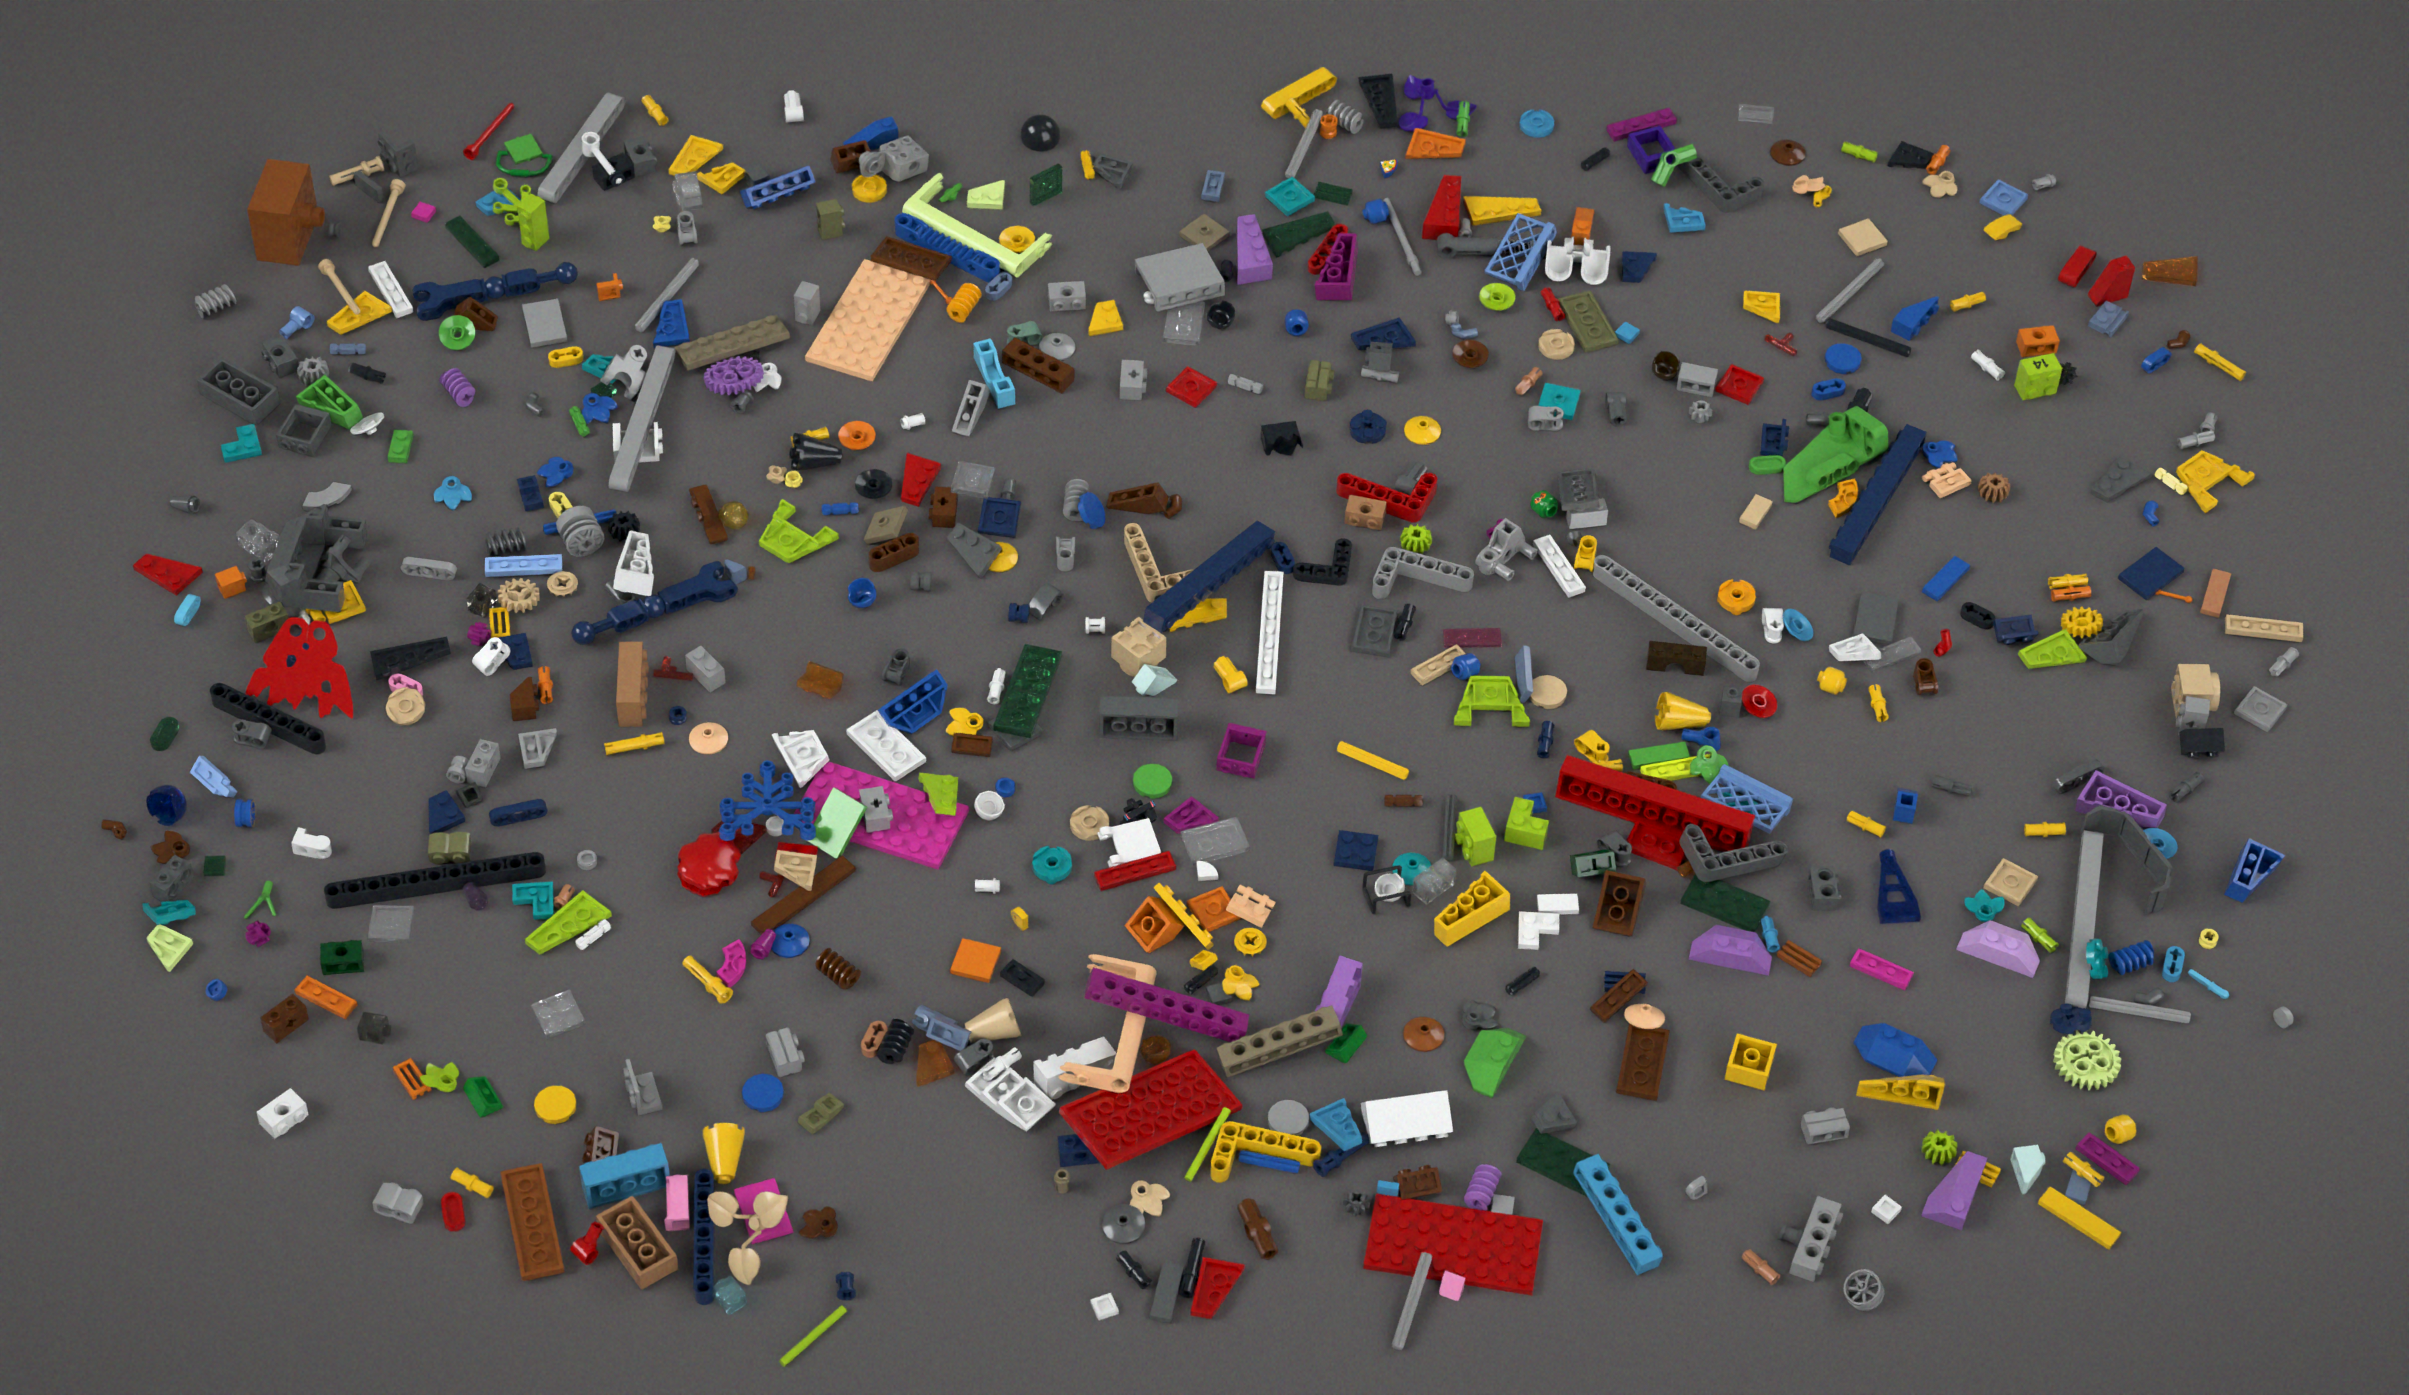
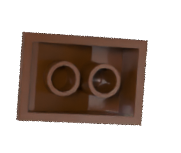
[1593,870,1646,937]

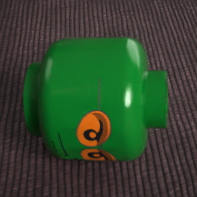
[1530,490,1558,518]

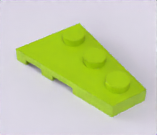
[2018,629,2087,669]
[918,772,958,816]

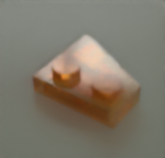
[916,1040,955,1087]

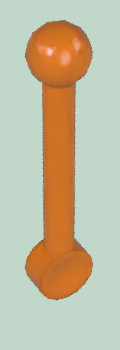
[930,280,952,304]
[2155,589,2192,603]

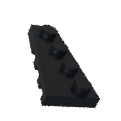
[1358,74,1398,128]
[370,636,451,681]

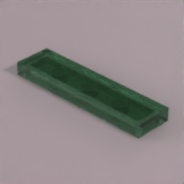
[445,215,500,268]

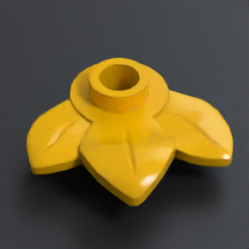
[946,708,983,736]
[1222,965,1260,1000]

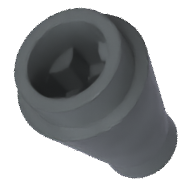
[170,495,200,514]

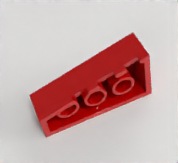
[1422,175,1461,240]

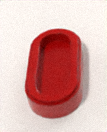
[441,1192,465,1232]

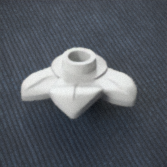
[753,363,781,392]

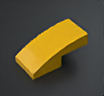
[1983,214,2022,240]

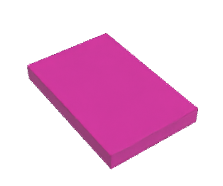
[734,1178,793,1244]

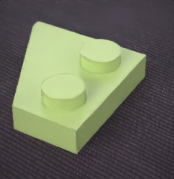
[967,180,1005,209]
[147,924,193,972]

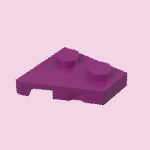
[1164,796,1219,834]

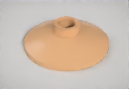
[689,722,728,755]
[1624,1004,1665,1029]

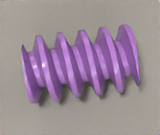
[439,368,476,407]
[1464,1164,1502,1211]

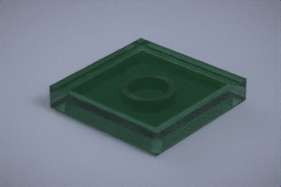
[1030,163,1062,207]

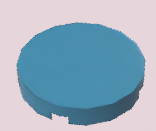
[1519,109,1554,138]

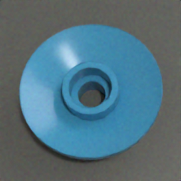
[1783,609,1813,641]
[2143,828,2178,859]

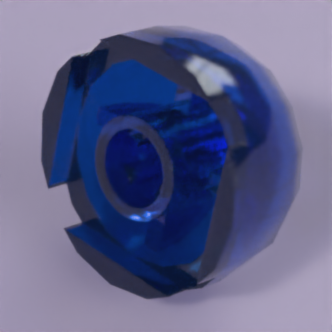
[146,785,187,826]

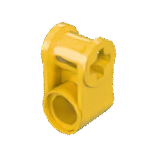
[1574,535,1597,572]
[1574,729,1610,763]

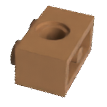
[1344,495,1386,530]

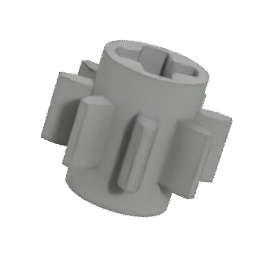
[1689,400,1712,423]

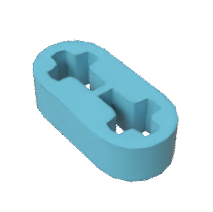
[174,594,201,626]

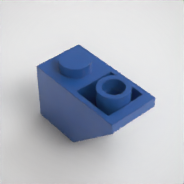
[1893,788,1918,824]

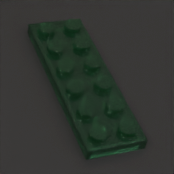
[993,644,1062,738]

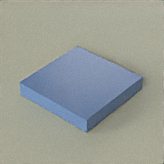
[1980,179,2029,216]

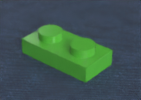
[388,430,413,463]

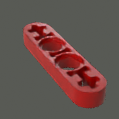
[1308,224,1348,275]

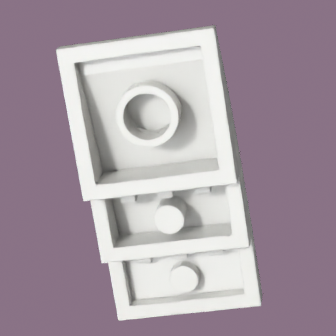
[965,1057,1056,1132]

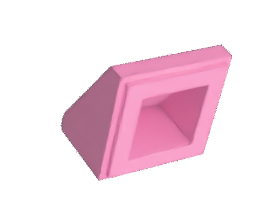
[1439,1271,1465,1301]

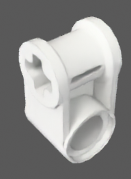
[1762,608,1784,644]
[472,637,510,676]

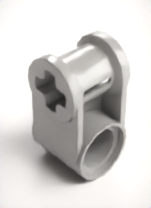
[677,211,697,245]
[1528,406,1564,431]
[1056,537,1075,572]

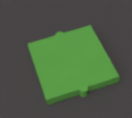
[504,134,543,164]

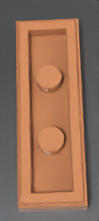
[2200,568,2231,618]

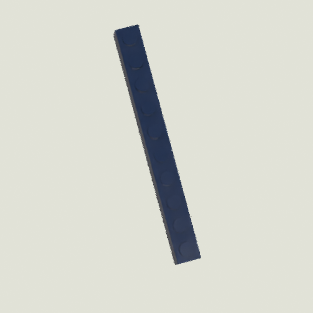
[1829,424,1927,565]
[1143,520,1275,633]

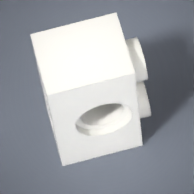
[257,1088,308,1139]

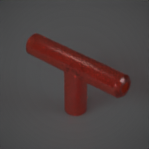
[1764,333,1797,357]
[759,871,785,897]

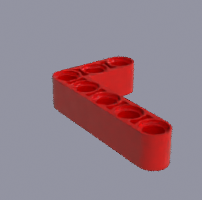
[1336,472,1438,523]

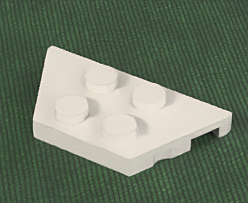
[772,730,829,788]

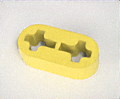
[549,492,573,518]

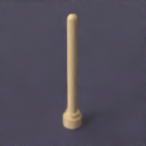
[372,179,405,247]
[318,259,360,315]

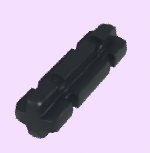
[1581,147,1610,171]
[1184,964,1218,994]
[1505,966,1540,995]

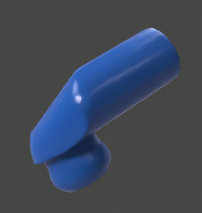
[2143,500,2159,526]

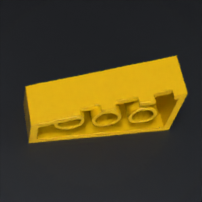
[1434,871,1510,947]

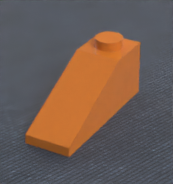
[1571,207,1594,246]

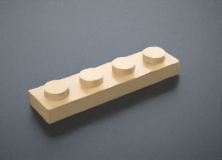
[2225,614,2303,642]

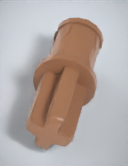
[1515,367,1543,395]
[1742,1249,1780,1285]

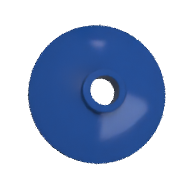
[771,924,810,958]

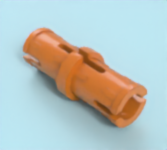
[1926,145,1951,175]
[2051,586,2091,602]
[537,666,553,704]

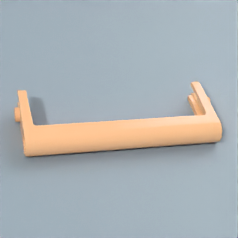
[1058,954,1156,1093]

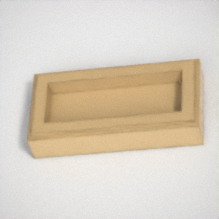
[1739,494,1773,530]

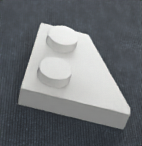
[1829,634,1881,661]

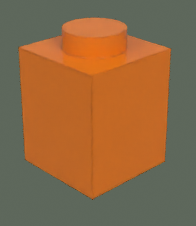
[215,566,247,599]

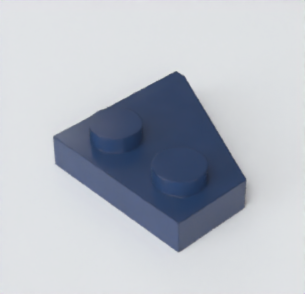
[1622,251,1657,283]
[429,790,466,834]

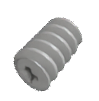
[1325,100,1363,134]
[195,284,236,318]
[1063,479,1089,521]

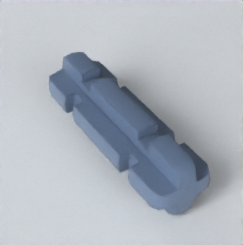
[329,343,366,354]

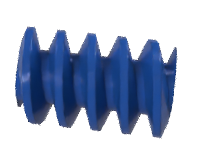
[2108,940,2154,975]

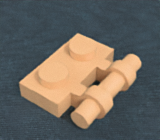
[1922,462,1971,498]
[1226,885,1276,928]

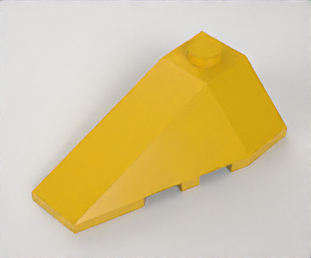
[1856,1075,1945,1110]

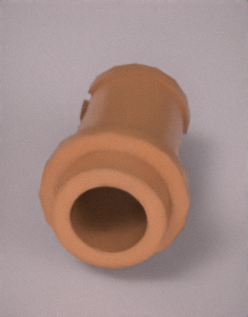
[553,884,575,910]

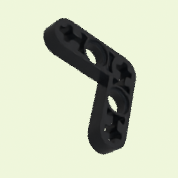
[1293,538,1352,586]

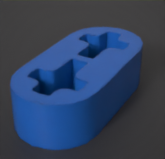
[2141,347,2172,373]
[1812,378,1846,400]

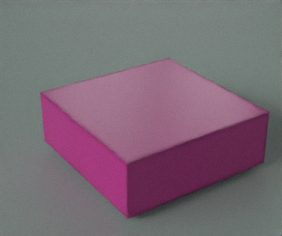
[411,202,436,223]

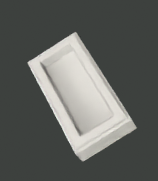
[1537,894,1579,914]

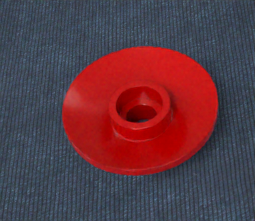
[1742,684,1778,718]

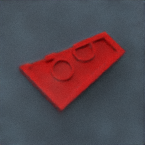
[901,453,941,507]
[133,553,203,596]
[1190,1257,1245,1319]

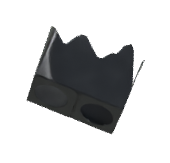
[1261,421,1303,456]

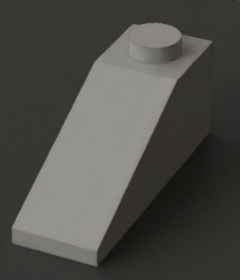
[952,380,990,437]

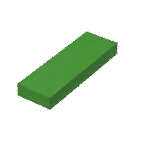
[1628,742,1690,769]

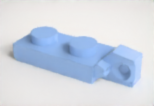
[190,756,238,798]

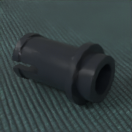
[1220,260,1233,282]

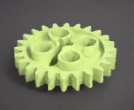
[2053,1030,2121,1090]

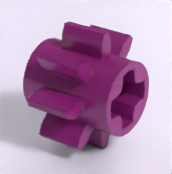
[467,622,491,646]
[245,920,271,947]

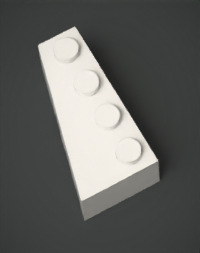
[613,531,654,596]
[1034,1037,1117,1100]

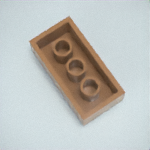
[616,642,649,727]
[596,1196,678,1290]

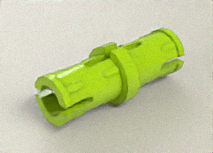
[1841,141,1878,163]
[2021,917,2059,953]

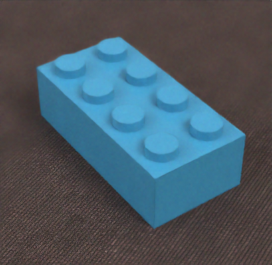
[579,1143,670,1209]

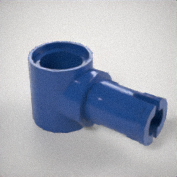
[1682,727,1721,752]

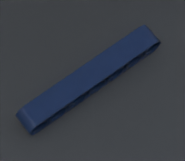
[693,1169,715,1305]

